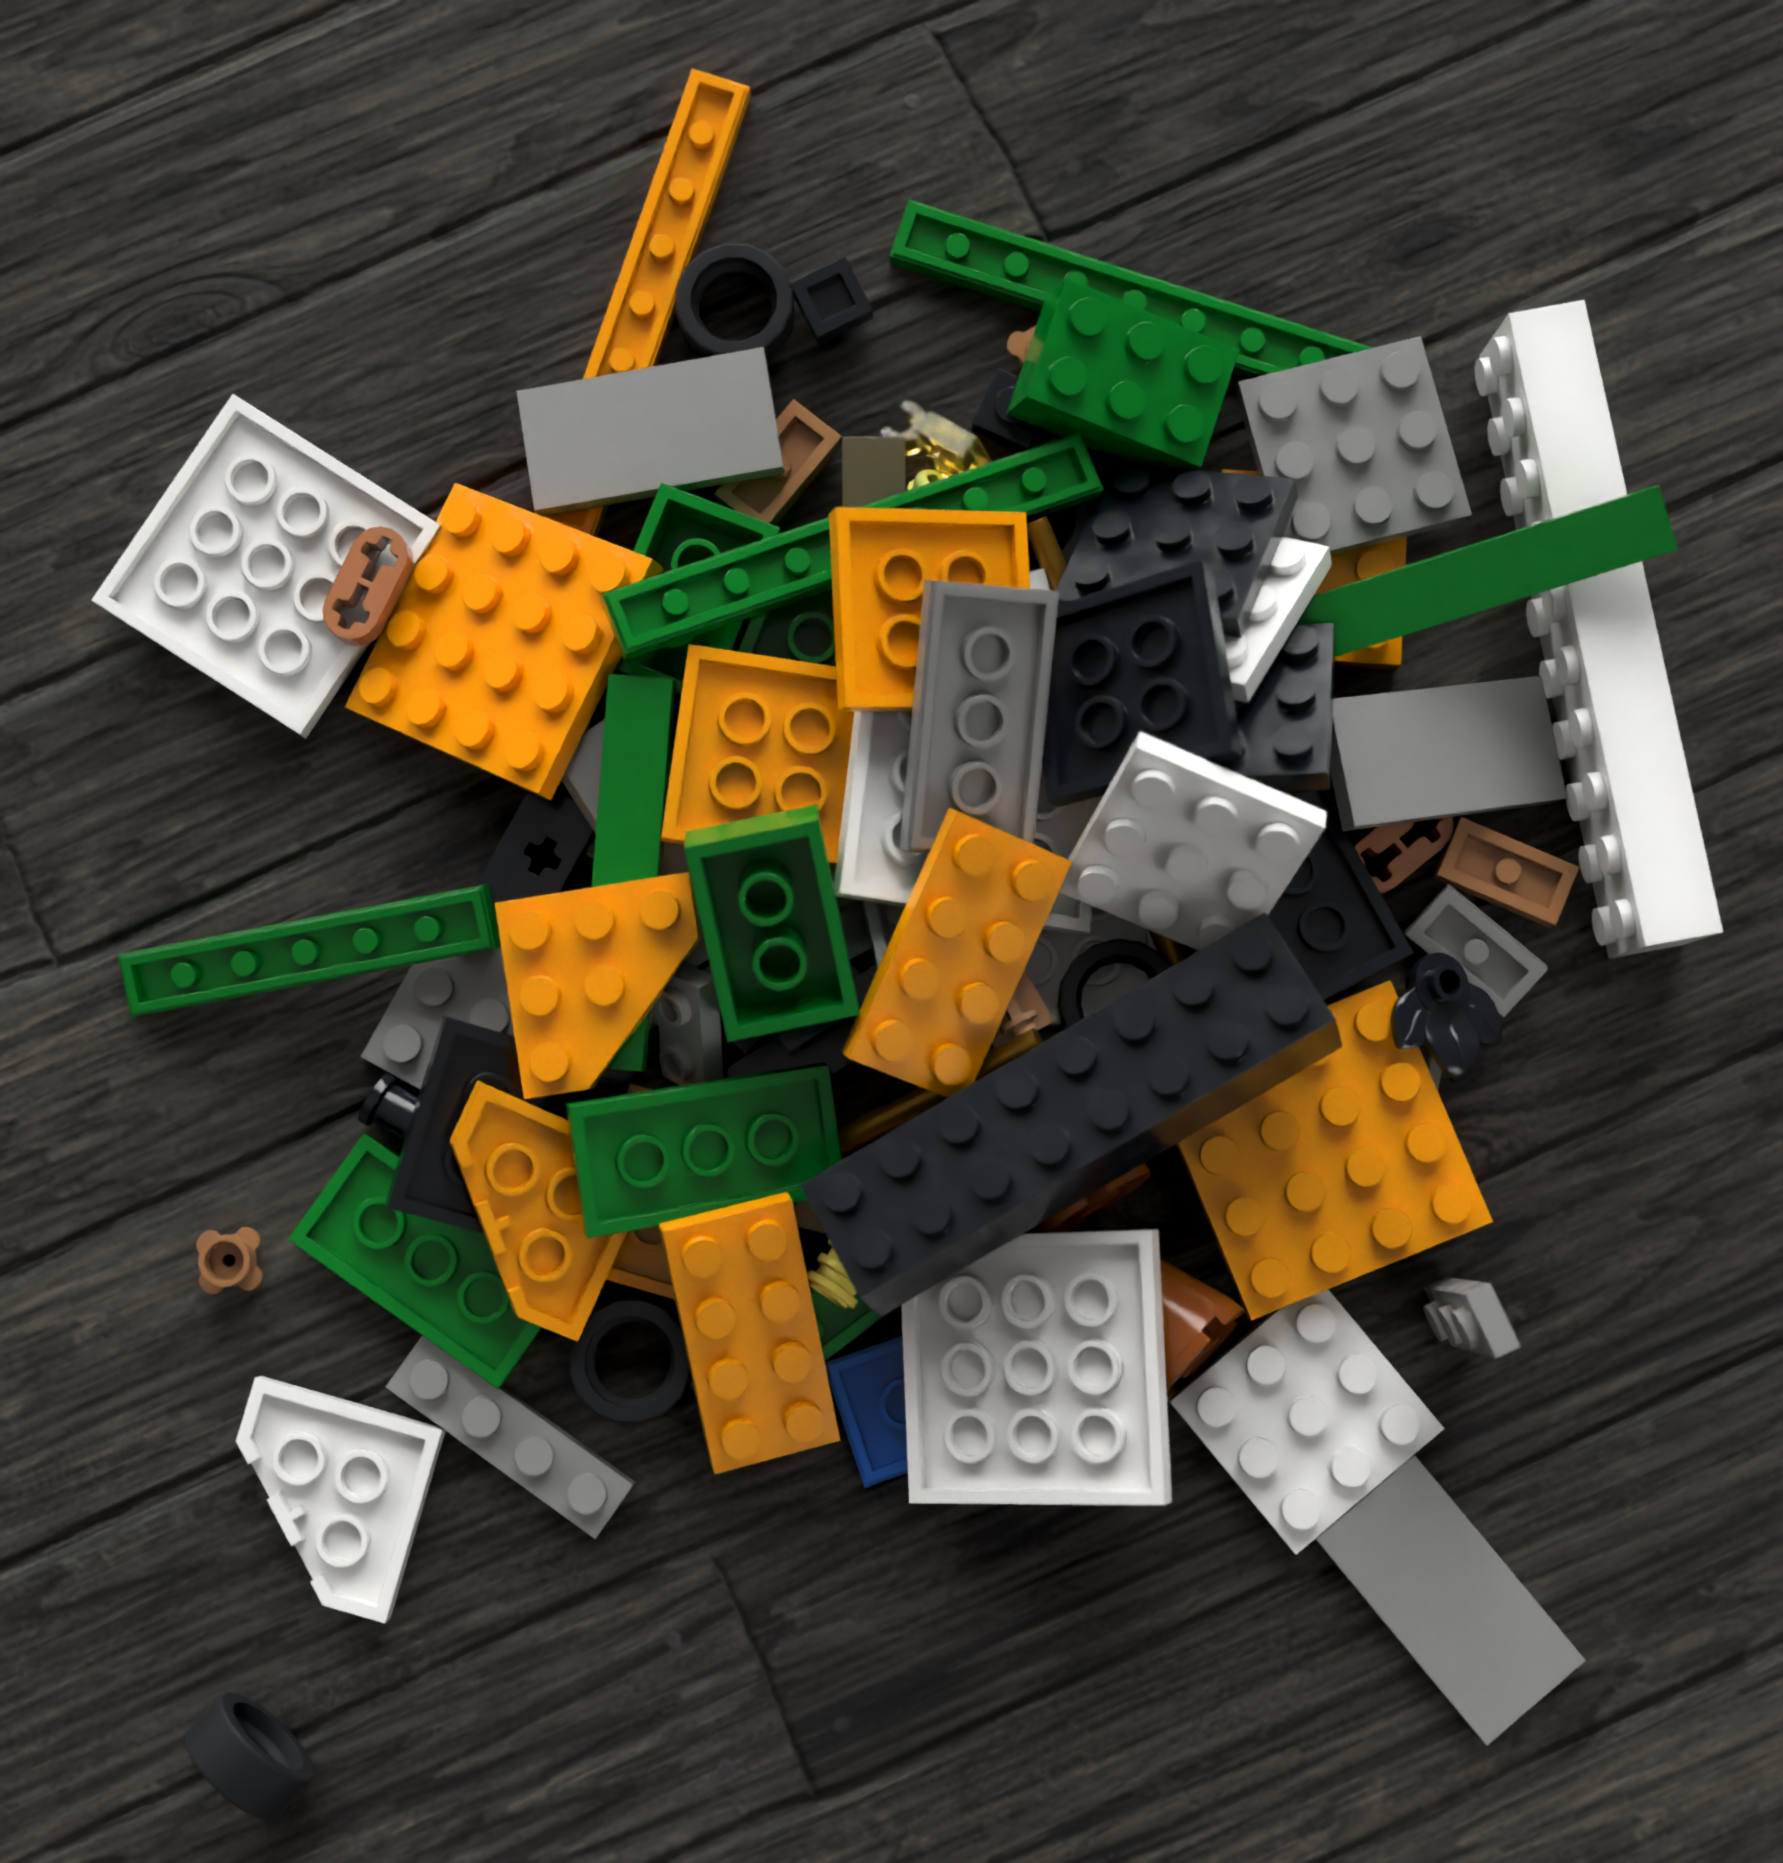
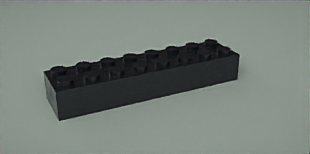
[801,913,1343,1317]

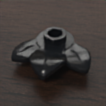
[1391,953,1502,1082]

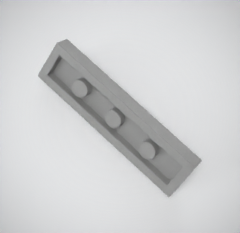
[386,1336,636,1539]

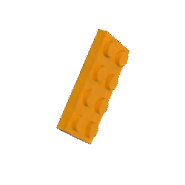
[841,807,1072,1098]
[659,1192,841,1474]

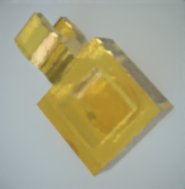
[881,401,992,478]

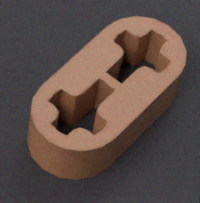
[322,526,414,646]
[1354,817,1454,895]

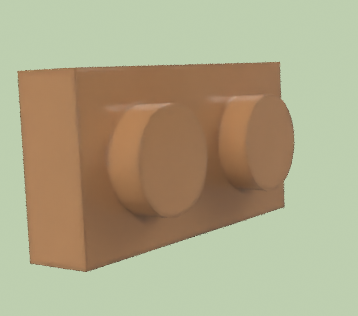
[714,399,842,526]
[1432,817,1579,928]

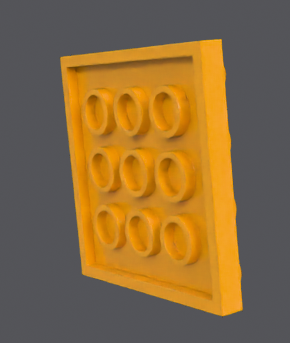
[345,483,664,801]
[1176,980,1493,1320]

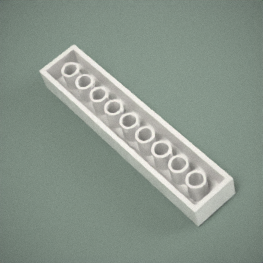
[1475,300,1723,959]

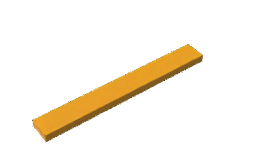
[535,69,751,537]

